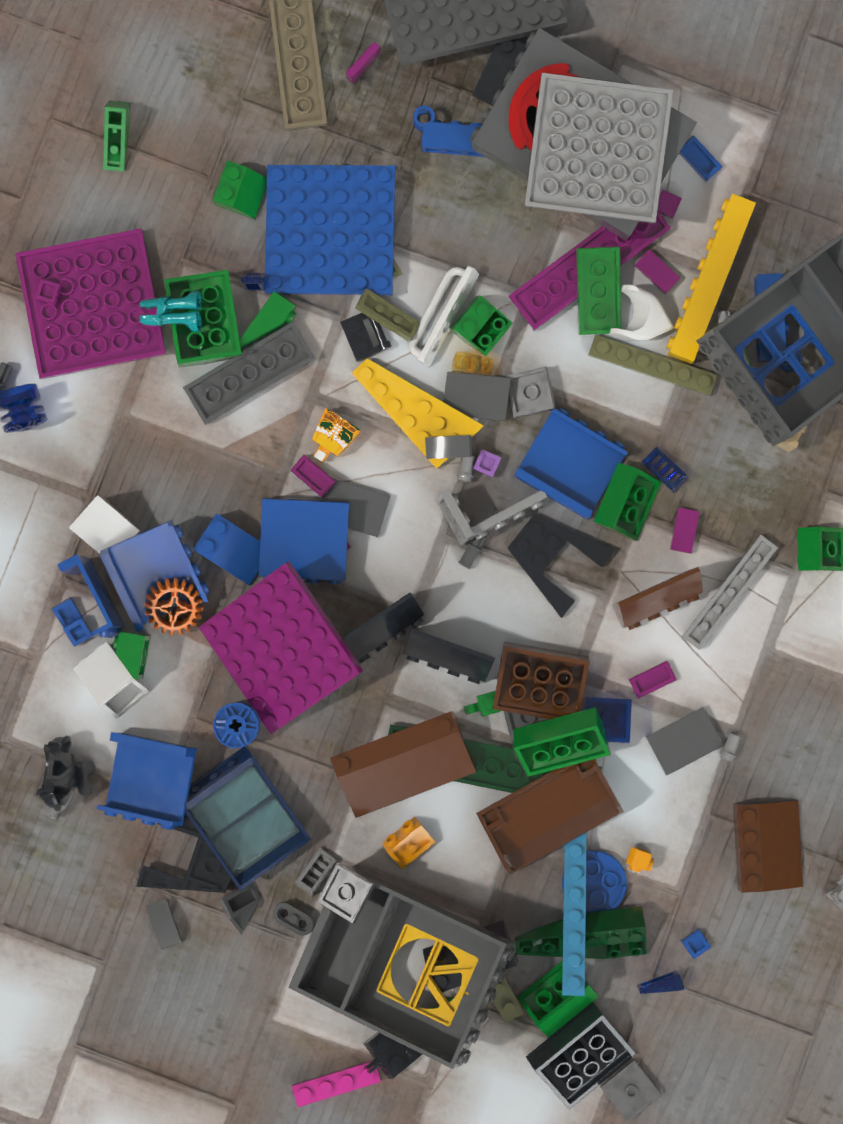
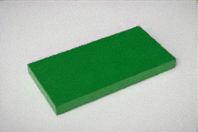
[576,247,622,335]

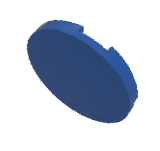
[562,850,627,913]

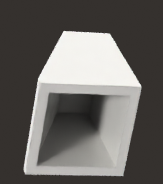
[69,495,142,554]
[73,641,150,719]

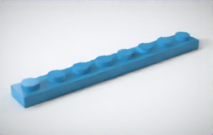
[562,832,587,996]

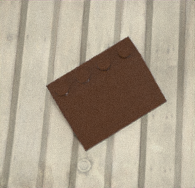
[612,567,703,630]
[492,641,590,719]
[733,800,803,893]

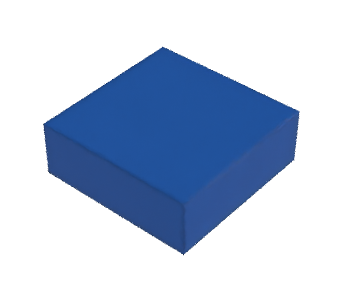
[680,929,711,959]

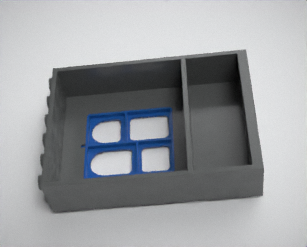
[696,233,843,446]

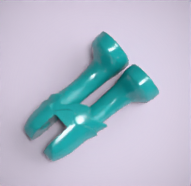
[139,291,202,332]

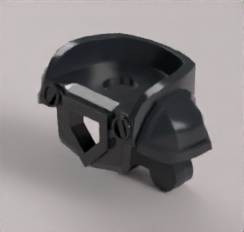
[36,735,96,811]

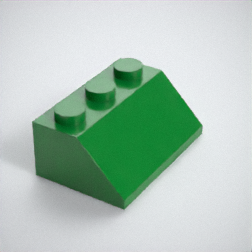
[593,463,662,541]
[517,960,599,1038]

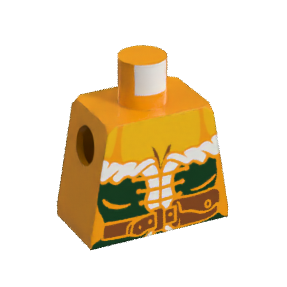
[312,408,361,463]

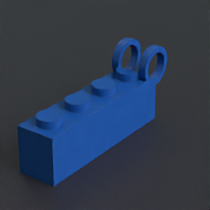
[413,106,484,157]
[754,273,803,372]

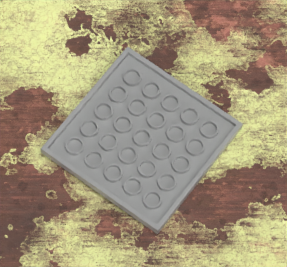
[524,73,673,223]

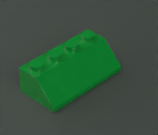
[513,707,611,777]

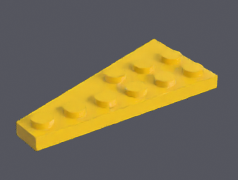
[352,358,485,469]

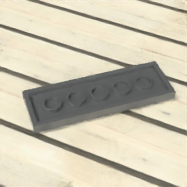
[183,322,315,425]

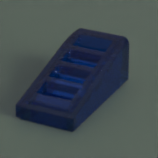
[241,273,265,291]
[642,447,688,493]
[637,970,685,994]

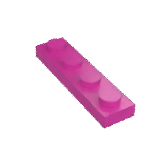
[292,1060,381,1107]

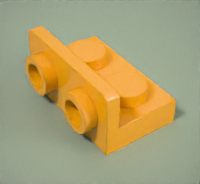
[382,817,435,869]

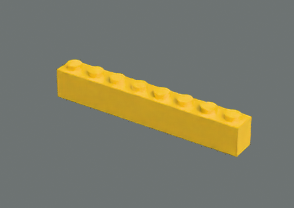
[666,193,756,364]

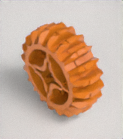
[144,577,203,636]

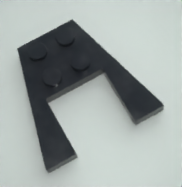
[507,514,615,618]
[136,815,240,893]

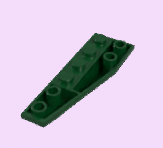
[515,906,647,959]

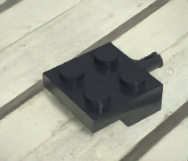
[363,1032,423,1079]

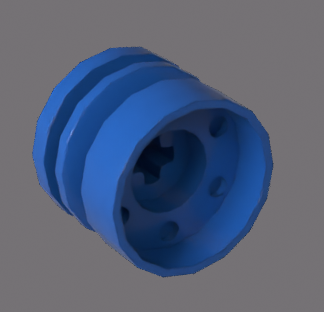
[213,702,261,748]

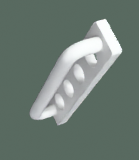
[409,266,479,367]

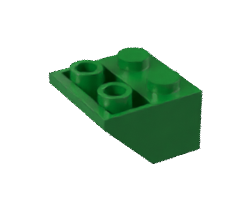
[449,295,513,356]

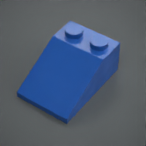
[193,513,260,585]

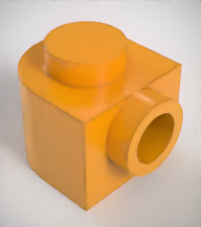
[625,846,654,873]

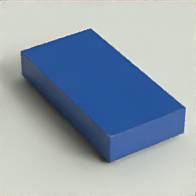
[679,135,722,182]

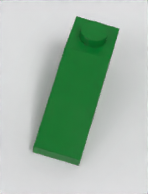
[103,100,131,172]
[239,291,297,349]

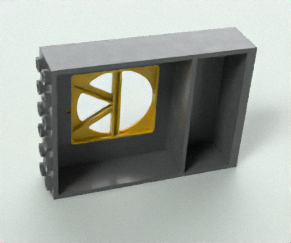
[288,866,516,1069]

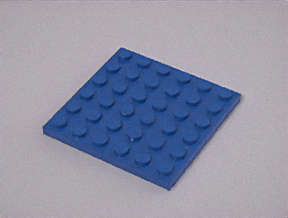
[265,165,396,296]

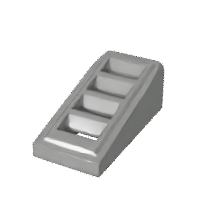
[294,847,337,897]

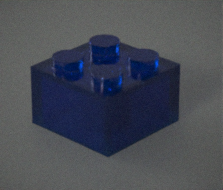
[586,697,632,743]

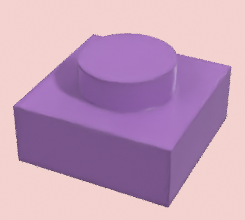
[473,449,501,478]

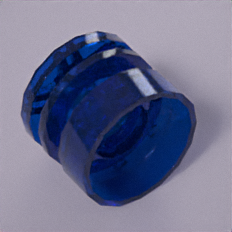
[0,384,48,433]

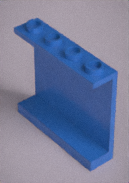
[513,408,628,520]
[259,498,350,584]
[100,520,210,632]
[57,554,126,638]
[97,732,197,830]

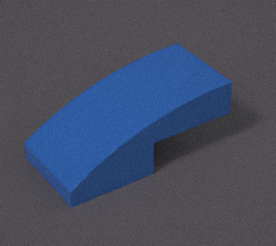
[52,597,93,647]

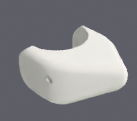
[609,285,674,341]

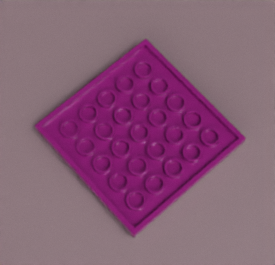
[15,228,167,379]
[199,561,363,734]

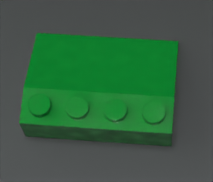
[164,270,242,368]

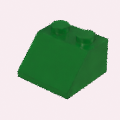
[213,160,267,220]
[797,527,843,571]
[113,632,151,679]

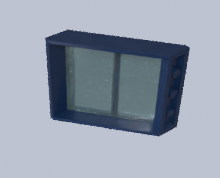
[185,746,311,890]

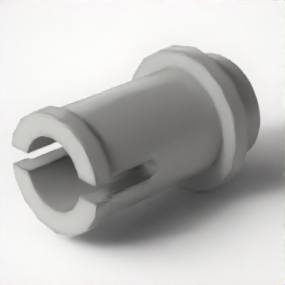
[456,456,475,483]
[719,733,742,762]

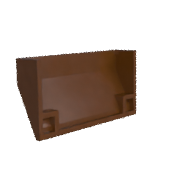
[330,711,476,818]
[476,759,624,874]

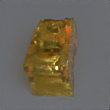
[451,351,494,376]

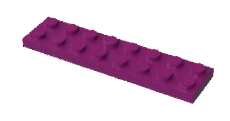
[509,210,671,331]

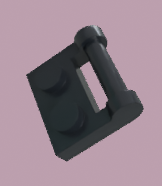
[340,313,392,362]

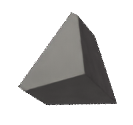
[220,882,262,935]

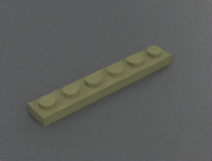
[588,334,717,396]

